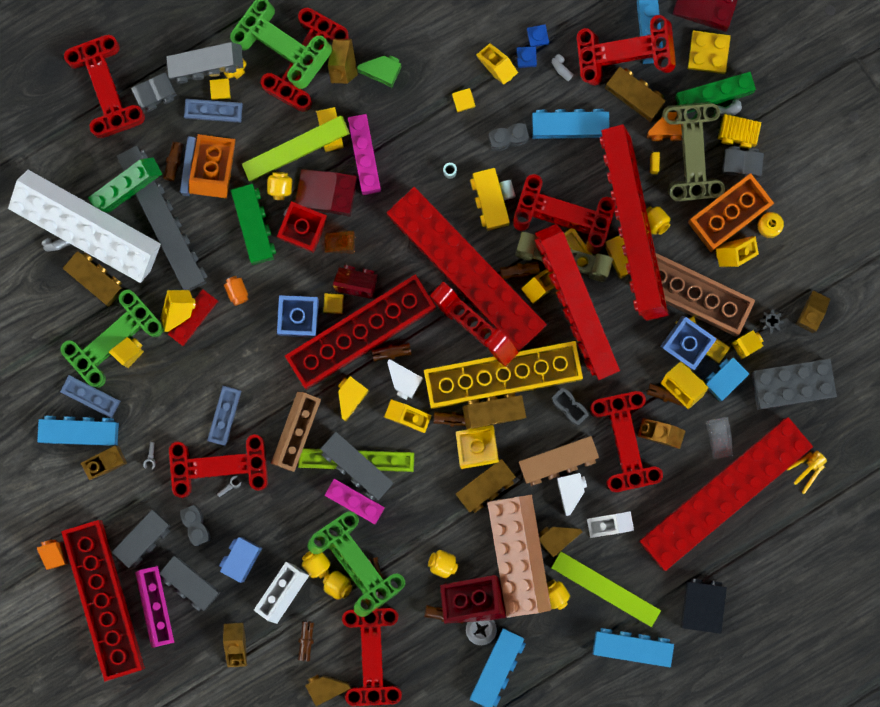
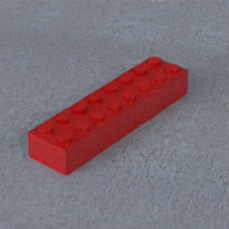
[534,224,620,380]
[285,274,436,390]
[61,520,145,682]

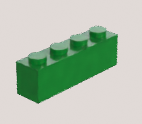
[675,72,756,113]
[88,157,162,213]
[231,184,276,265]

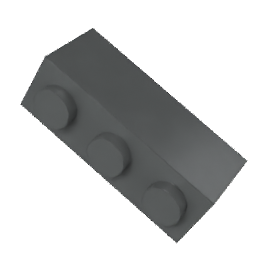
[112,510,171,568]
[159,555,221,611]

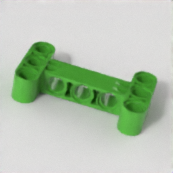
[230,0,332,89]
[61,290,164,388]
[307,512,405,617]

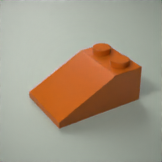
[189,134,235,198]

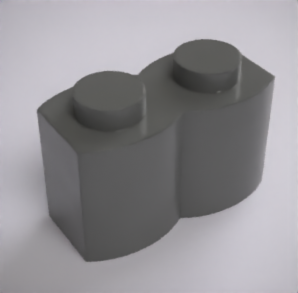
[131,72,177,112]
[488,123,529,151]
[722,146,764,178]
[551,388,589,426]
[180,505,211,546]

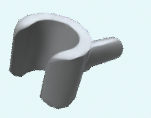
[143,442,156,469]
[217,476,241,497]

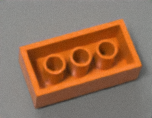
[688,173,774,252]

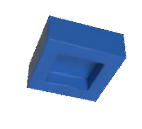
[527,24,549,47]
[517,47,537,68]

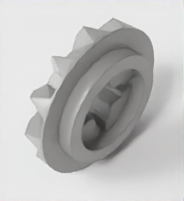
[466,620,497,645]

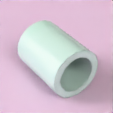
[443,163,457,179]
[499,180,516,200]

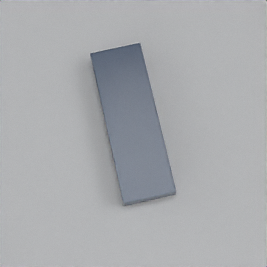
[184,99,243,123]
[180,136,197,197]
[60,375,121,418]
[207,386,242,446]

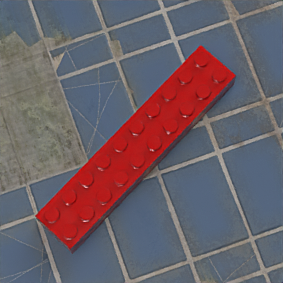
[600,124,669,321]
[387,187,547,352]
[639,417,813,571]

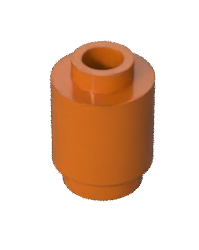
[224,276,248,306]

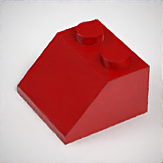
[277,201,327,253]

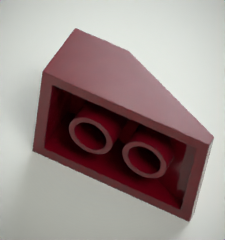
[672,0,738,32]
[295,169,357,217]
[333,265,377,299]
[440,575,506,624]

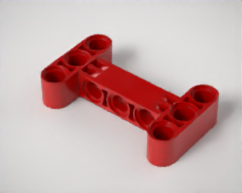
[261,8,349,112]
[577,15,676,86]
[64,35,145,139]
[513,174,616,254]
[430,282,519,367]
[590,391,663,492]
[169,435,268,498]
[342,608,402,706]

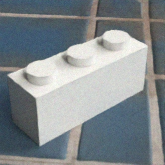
[254,562,309,624]

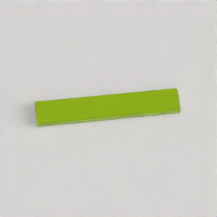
[242,116,350,181]
[298,448,414,472]
[551,551,661,627]

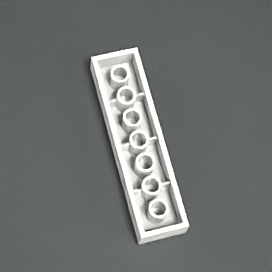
[8,170,161,283]

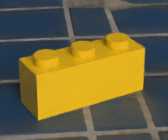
[470,168,510,231]

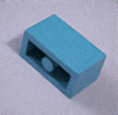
[705,358,749,402]

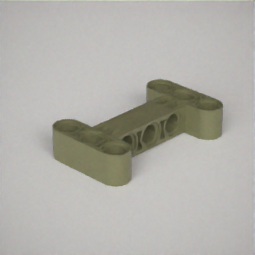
[662,102,725,201]
[515,232,613,282]

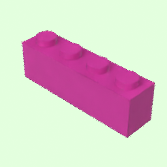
[348,114,381,195]
[135,566,174,648]

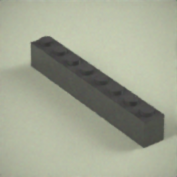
[117,146,207,291]

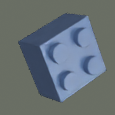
[277,295,319,338]
[660,315,716,370]
[219,537,262,583]

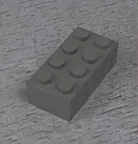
[751,359,837,410]

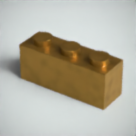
[605,67,666,122]
[63,251,124,307]
[462,393,526,429]
[456,459,516,513]

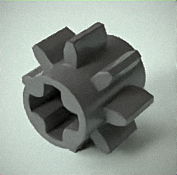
[759,309,784,334]

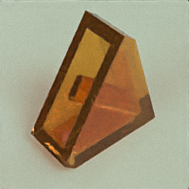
[325,231,355,254]

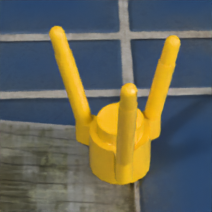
[787,450,827,494]

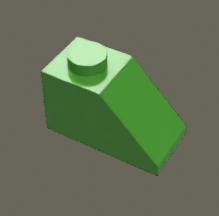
[357,56,401,88]

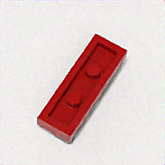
[168,289,218,346]

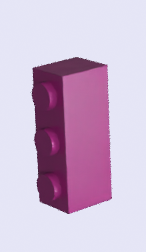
[325,479,385,525]

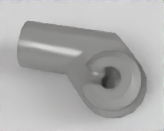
[551,54,574,81]
[714,100,742,117]
[42,238,71,252]

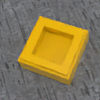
[210,79,231,100]
[452,88,475,113]
[650,152,660,174]
[323,293,344,314]
[706,337,730,364]

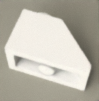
[387,359,423,400]
[557,473,587,516]
[587,511,634,538]

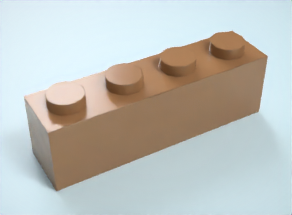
[271,392,321,472]
[518,436,599,486]

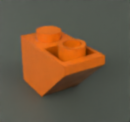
[647,112,682,141]
[37,539,68,570]

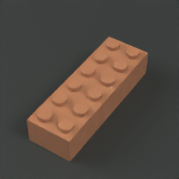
[656,253,755,337]
[487,495,551,617]

